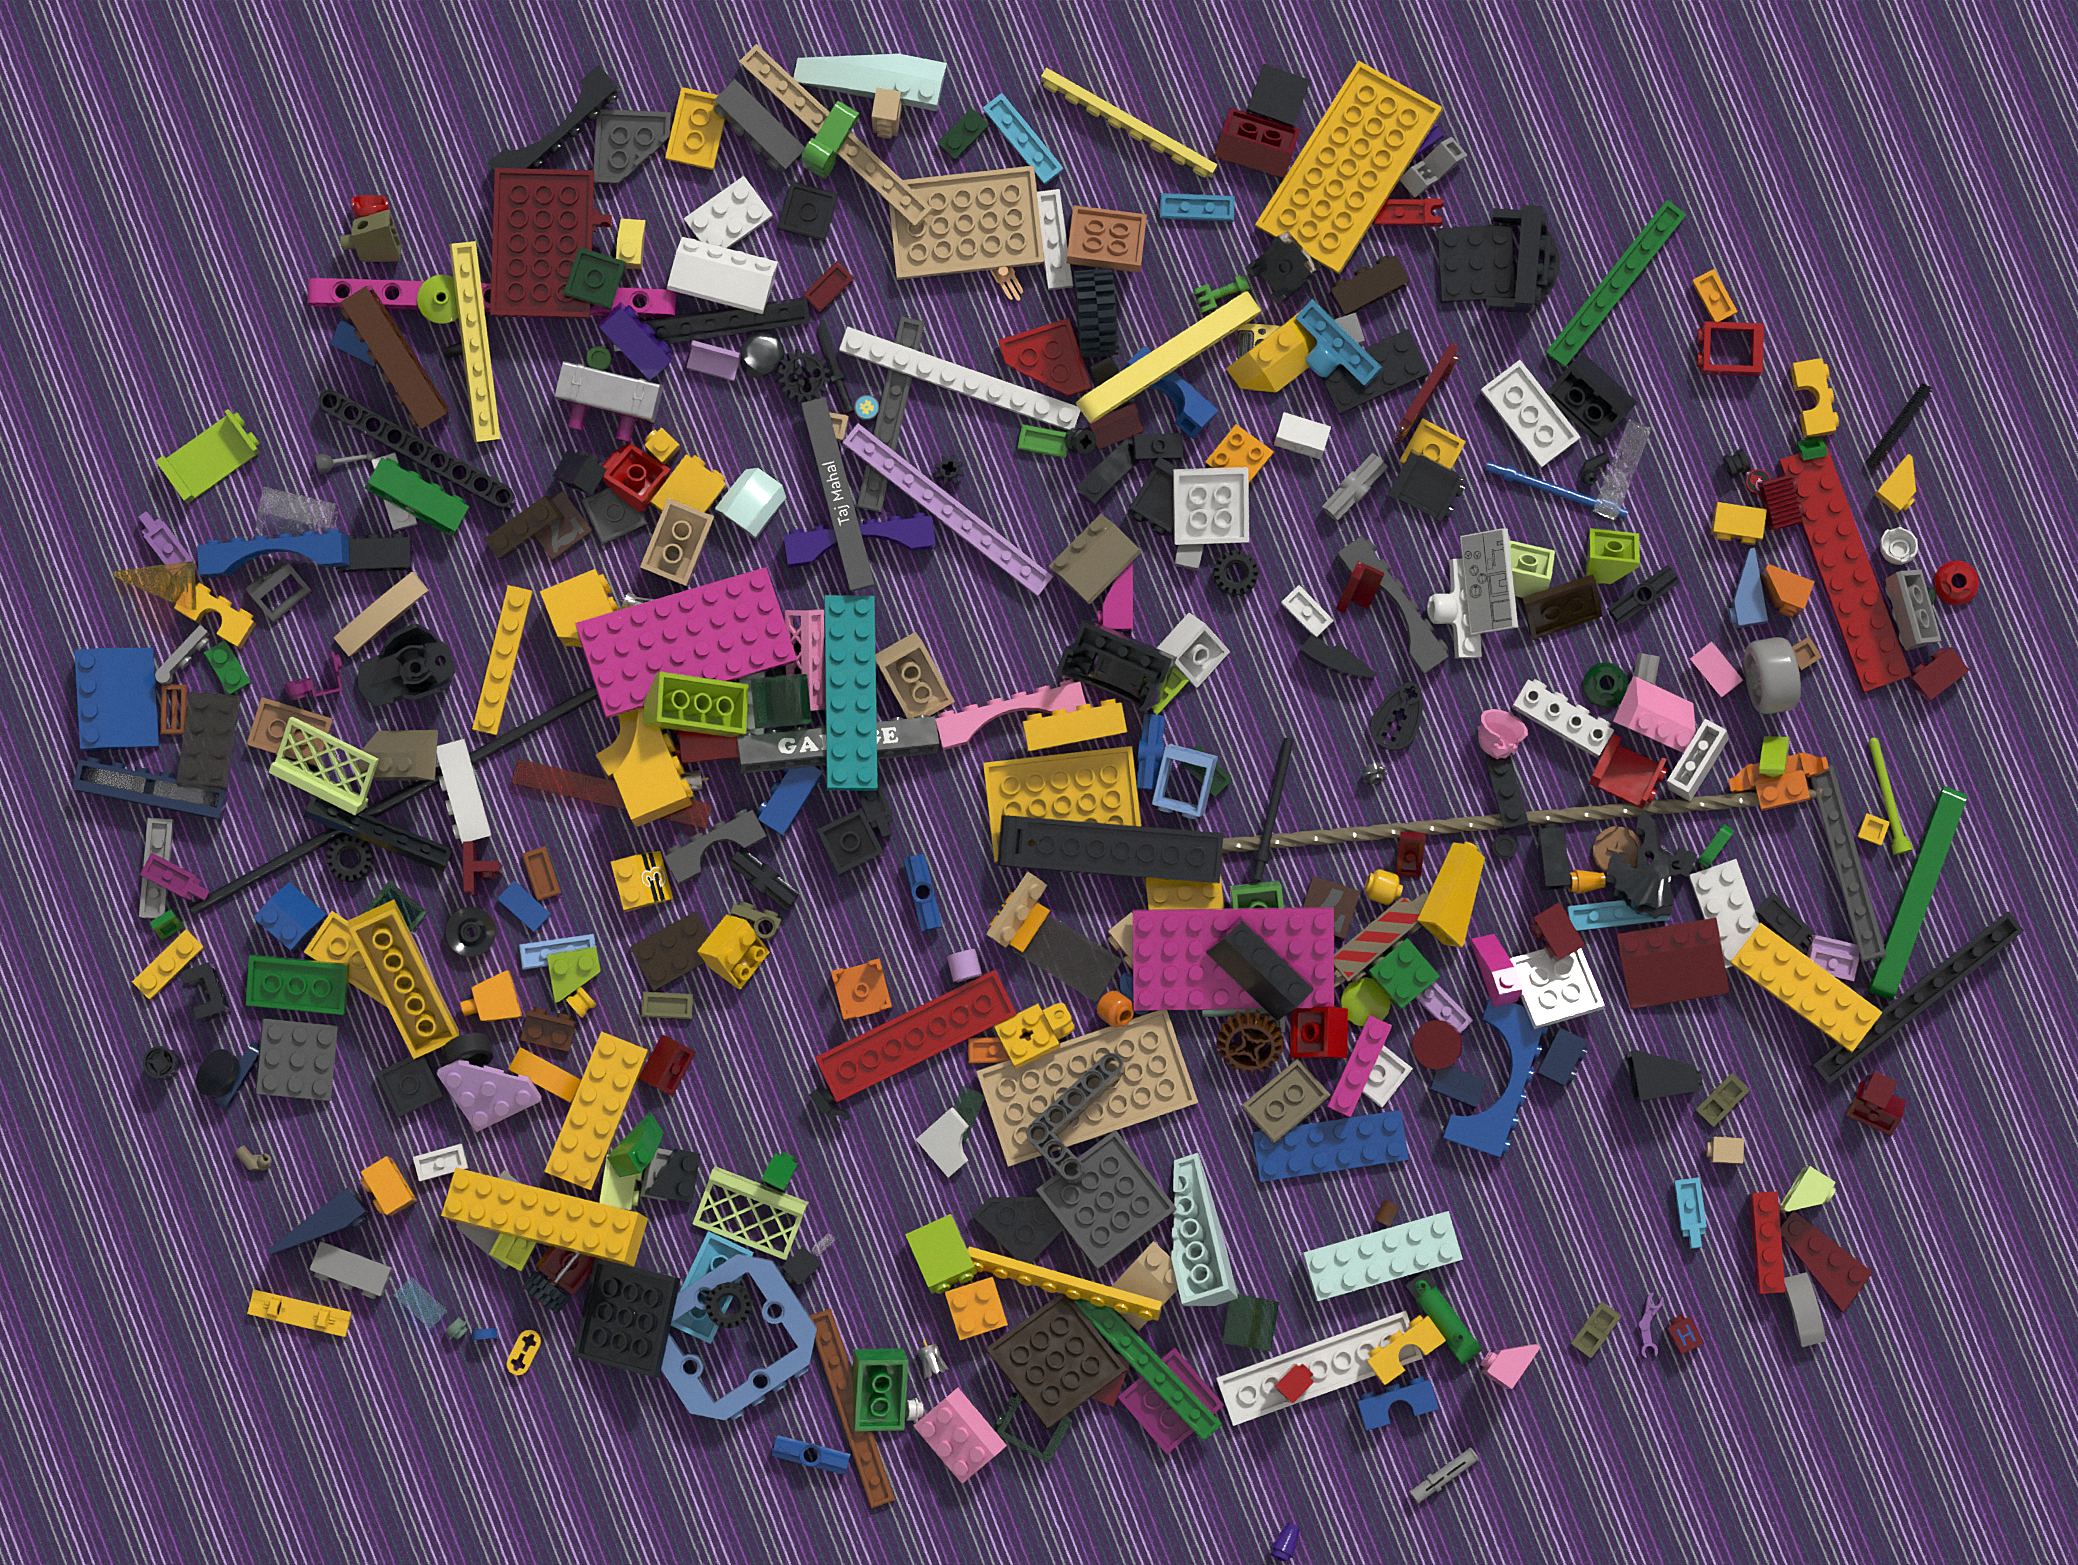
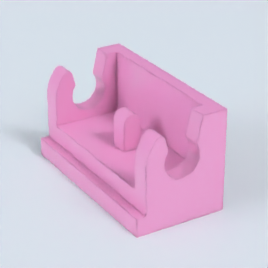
[1690,642,1743,697]

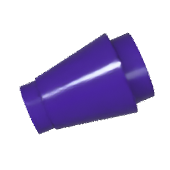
[1270,1523,1300,1563]

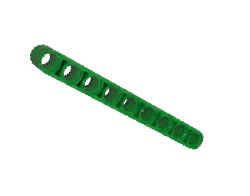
[1868,786,1967,1001]

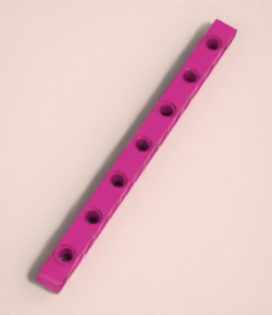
[307,278,677,318]

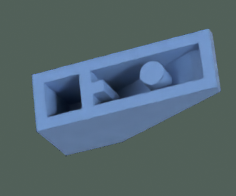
[1728,548,1768,629]

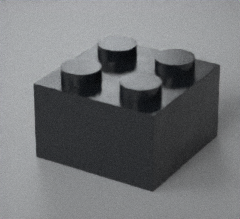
[817,808,884,877]

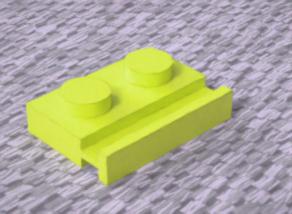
[489,1234,537,1272]

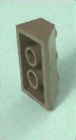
[1049,514,1142,605]
[358,730,438,781]

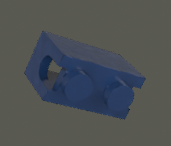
[1536,1028,1588,1087]

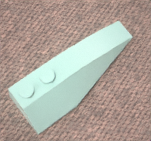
[793,54,947,111]
[1171,1153,1238,1306]

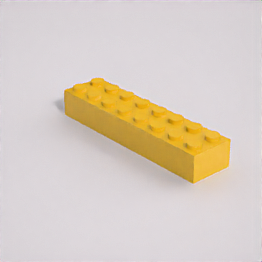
[441,1168,648,1267]

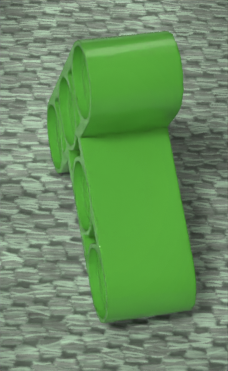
[802,101,860,179]

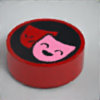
[1745,469,1770,495]

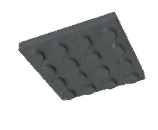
[1036,1130,1177,1270]

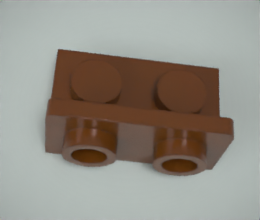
[520,1007,577,1052]

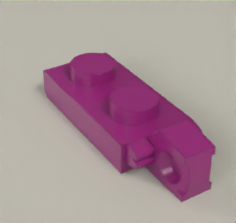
[140,853,210,901]

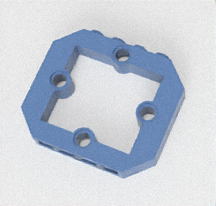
[661,1253,817,1421]

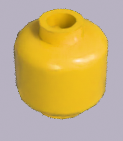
[1364,869,1403,905]

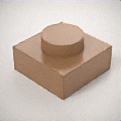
[1792,637,1822,671]

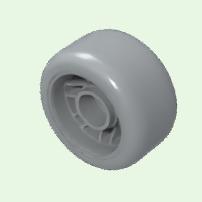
[1744,637,1801,714]

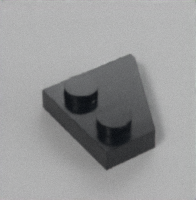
[645,1149,701,1203]

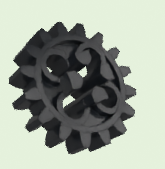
[776,349,830,402]

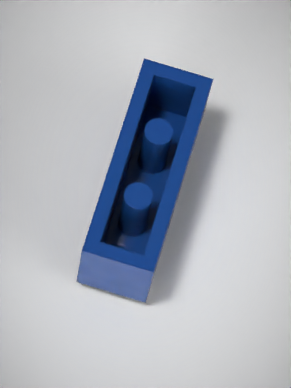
[756,766,823,837]

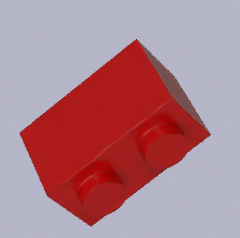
[1273,1364,1314,1403]

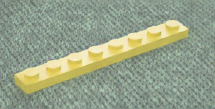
[1041,68,1217,178]
[449,241,500,442]

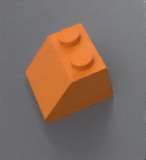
[1760,564,1815,617]

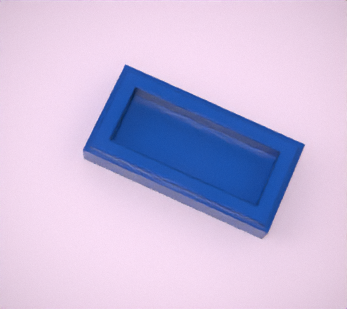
[497,881,552,933]

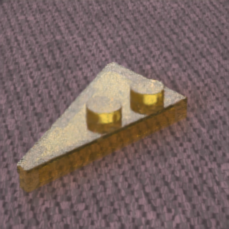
[114,561,197,610]

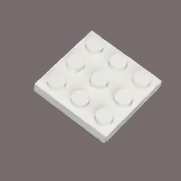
[1173,467,1249,545]
[1510,949,1605,1029]

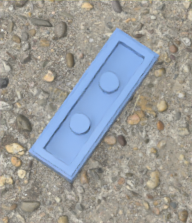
[519,934,596,970]

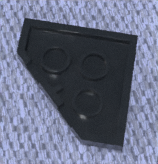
[972,1197,1064,1264]

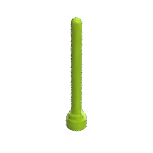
[1869,738,1913,855]

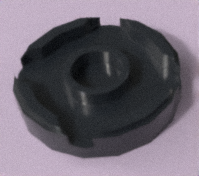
[196,1049,240,1099]

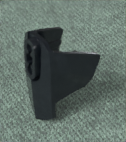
[358,624,456,707]

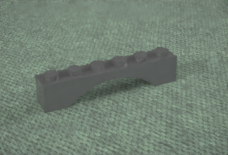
[1336,536,1449,676]

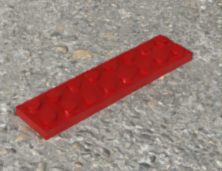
[815,970,1017,1103]

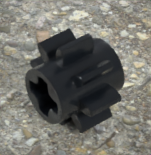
[934,455,964,486]

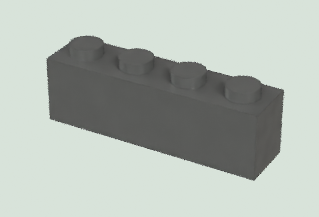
[712,79,805,173]

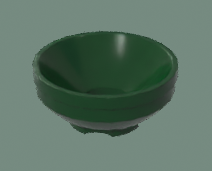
[1582,662,1628,708]

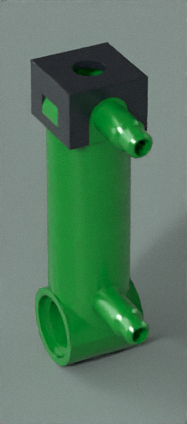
[1404,1271,1483,1365]

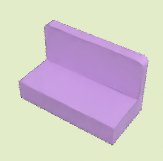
[687,340,741,382]

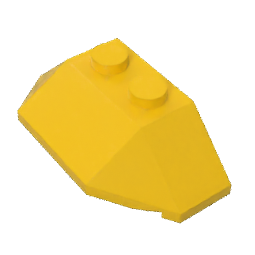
[1226,309,1317,393]

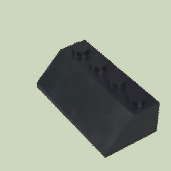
[1205,916,1314,1021]

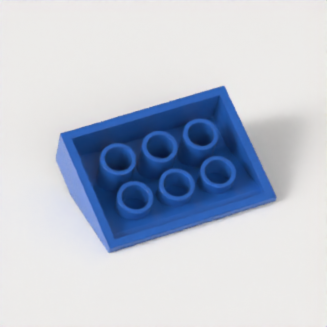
[74,648,160,752]

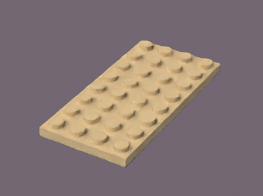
[976,1010,1198,1167]

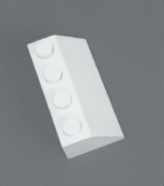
[667,237,778,314]

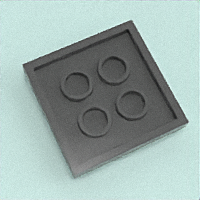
[255,1019,338,1101]

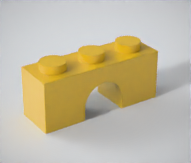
[1790,358,1839,439]
[174,582,256,649]
[1365,1315,1446,1385]

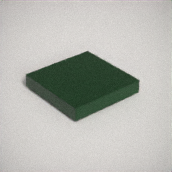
[563,247,627,310]

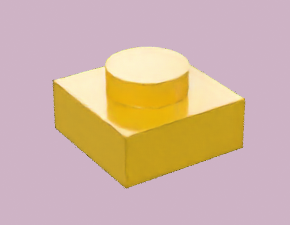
[1857,813,1890,846]

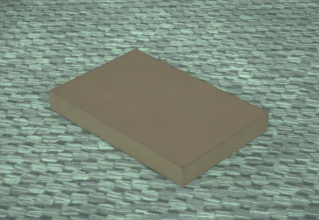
[1241,1059,1331,1144]

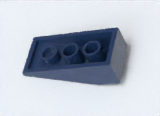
[266,1188,371,1255]

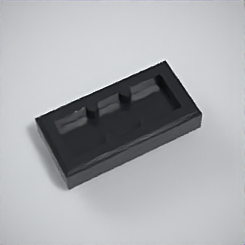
[1132,433,1183,460]

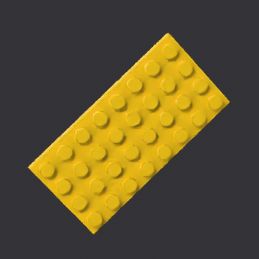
[1255,61,1443,275]

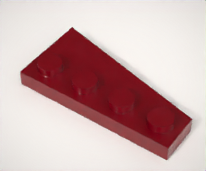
[1780,1211,1873,1312]

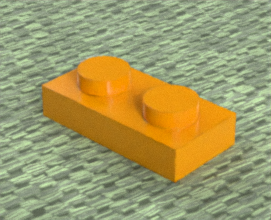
[1692,269,1738,322]

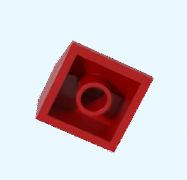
[1290,1006,1348,1059]

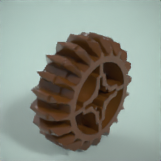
[1216,1009,1284,1076]

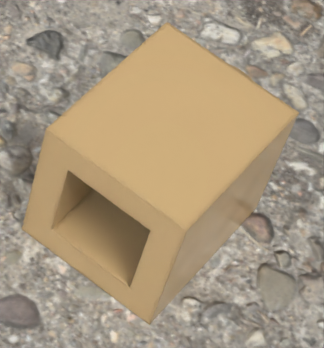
[1706,1137,1744,1164]

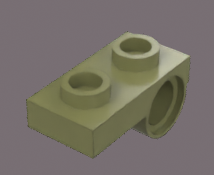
[731,901,782,941]

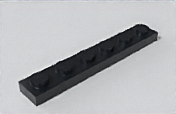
[303,795,453,872]

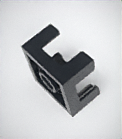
[1245,231,1321,305]
[180,962,232,1023]

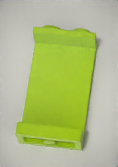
[156,409,260,504]

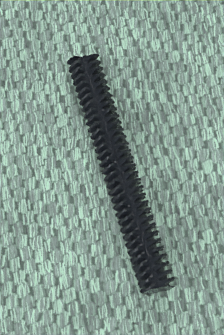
[1865,383,1933,469]

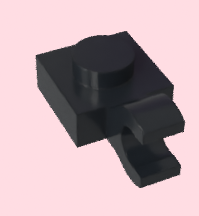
[809,1086,850,1128]

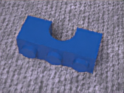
[1356,1376,1439,1431]

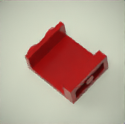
[1589,734,1668,809]

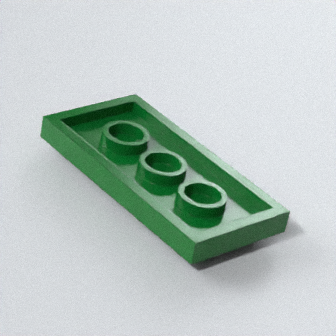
[246,955,349,1015]

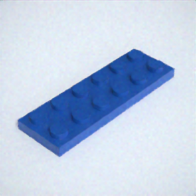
[1252,1110,1409,1182]

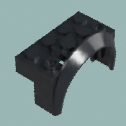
[1486,205,1560,313]
[1056,619,1177,711]

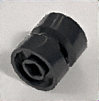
[143,1046,180,1080]

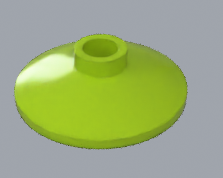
[417,275,458,324]

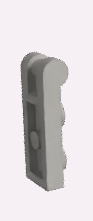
[155,625,210,685]

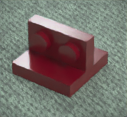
[463,841,503,896]

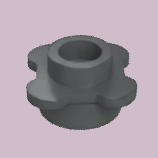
[1362,763,1387,784]

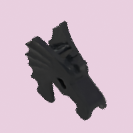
[1605,813,1680,919]

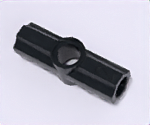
[1607,565,1680,626]
[728,847,800,911]

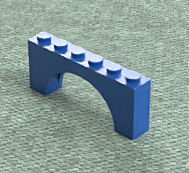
[1442,996,1549,1158]

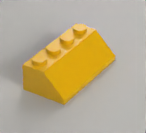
[1022,699,1127,752]

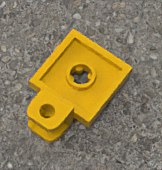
[994,1003,1075,1069]

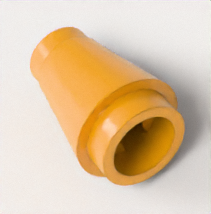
[1568,870,1606,894]

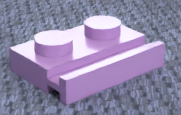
[1807,934,1859,981]

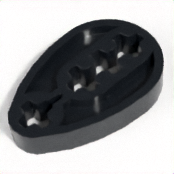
[1370,682,1423,751]

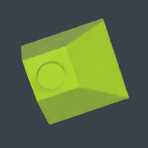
[1586,528,1640,584]

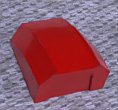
[602,443,671,513]

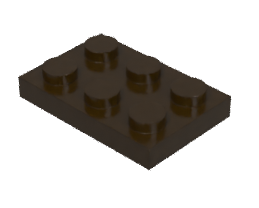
[1522,574,1603,640]
[630,911,709,991]

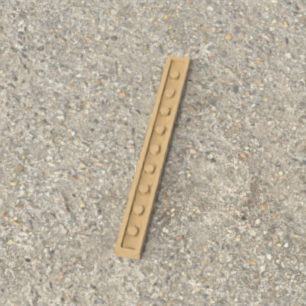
[739,44,933,228]

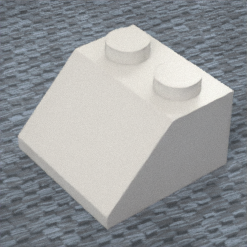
[1157,613,1230,688]

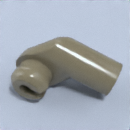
[235,1145,272,1171]

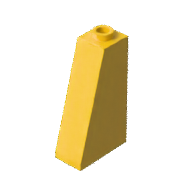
[1417,842,1485,947]

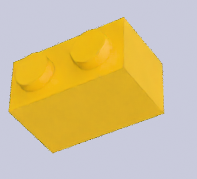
[1710,502,1767,545]

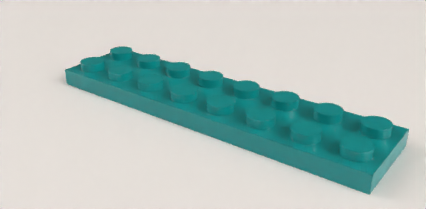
[824,595,878,791]

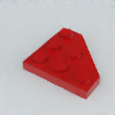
[998,318,1091,397]

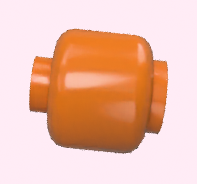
[1097,991,1134,1028]

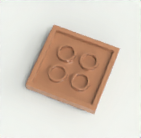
[1066,205,1147,273]

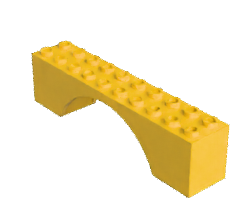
[540,569,694,827]

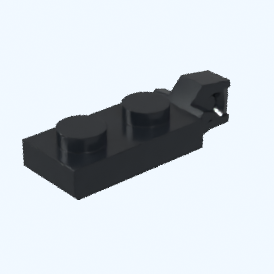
[856,775,893,839]

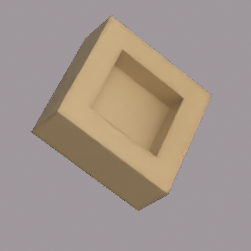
[829,412,849,441]

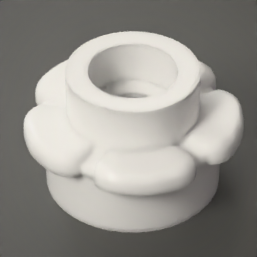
[905,1398,923,1423]

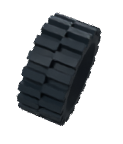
[1074,268,1119,358]

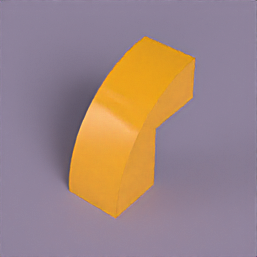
[508,1047,581,1103]

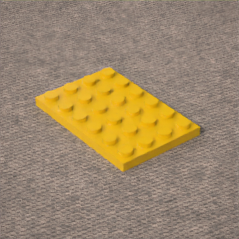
[983,746,1141,862]

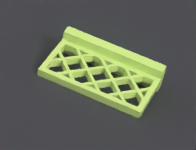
[269,717,379,815]
[693,1166,809,1260]

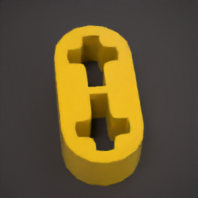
[507,1330,541,1375]

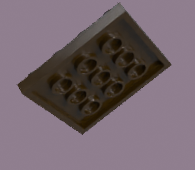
[985,1293,1127,1430]

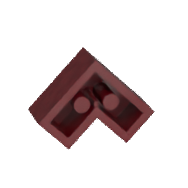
[1528,902,1585,962]

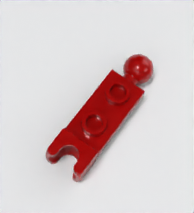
[1374,198,1444,227]

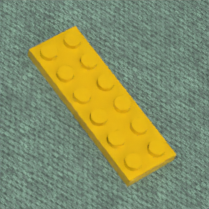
[1730,923,1882,1053]

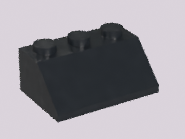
[1546,352,1638,445]

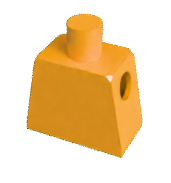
[460,970,523,1022]

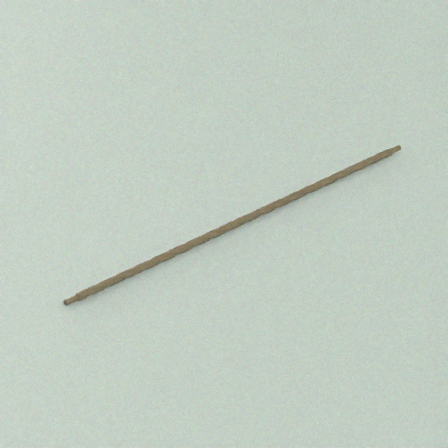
[1222,788,1825,853]

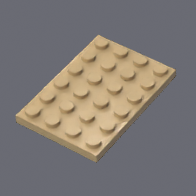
[889,166,1045,280]

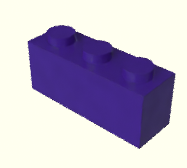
[599,302,672,381]

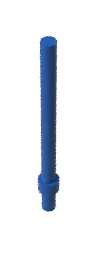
[1485,461,1628,519]

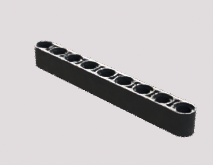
[318,390,516,511]

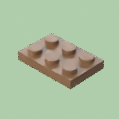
[246,697,334,767]

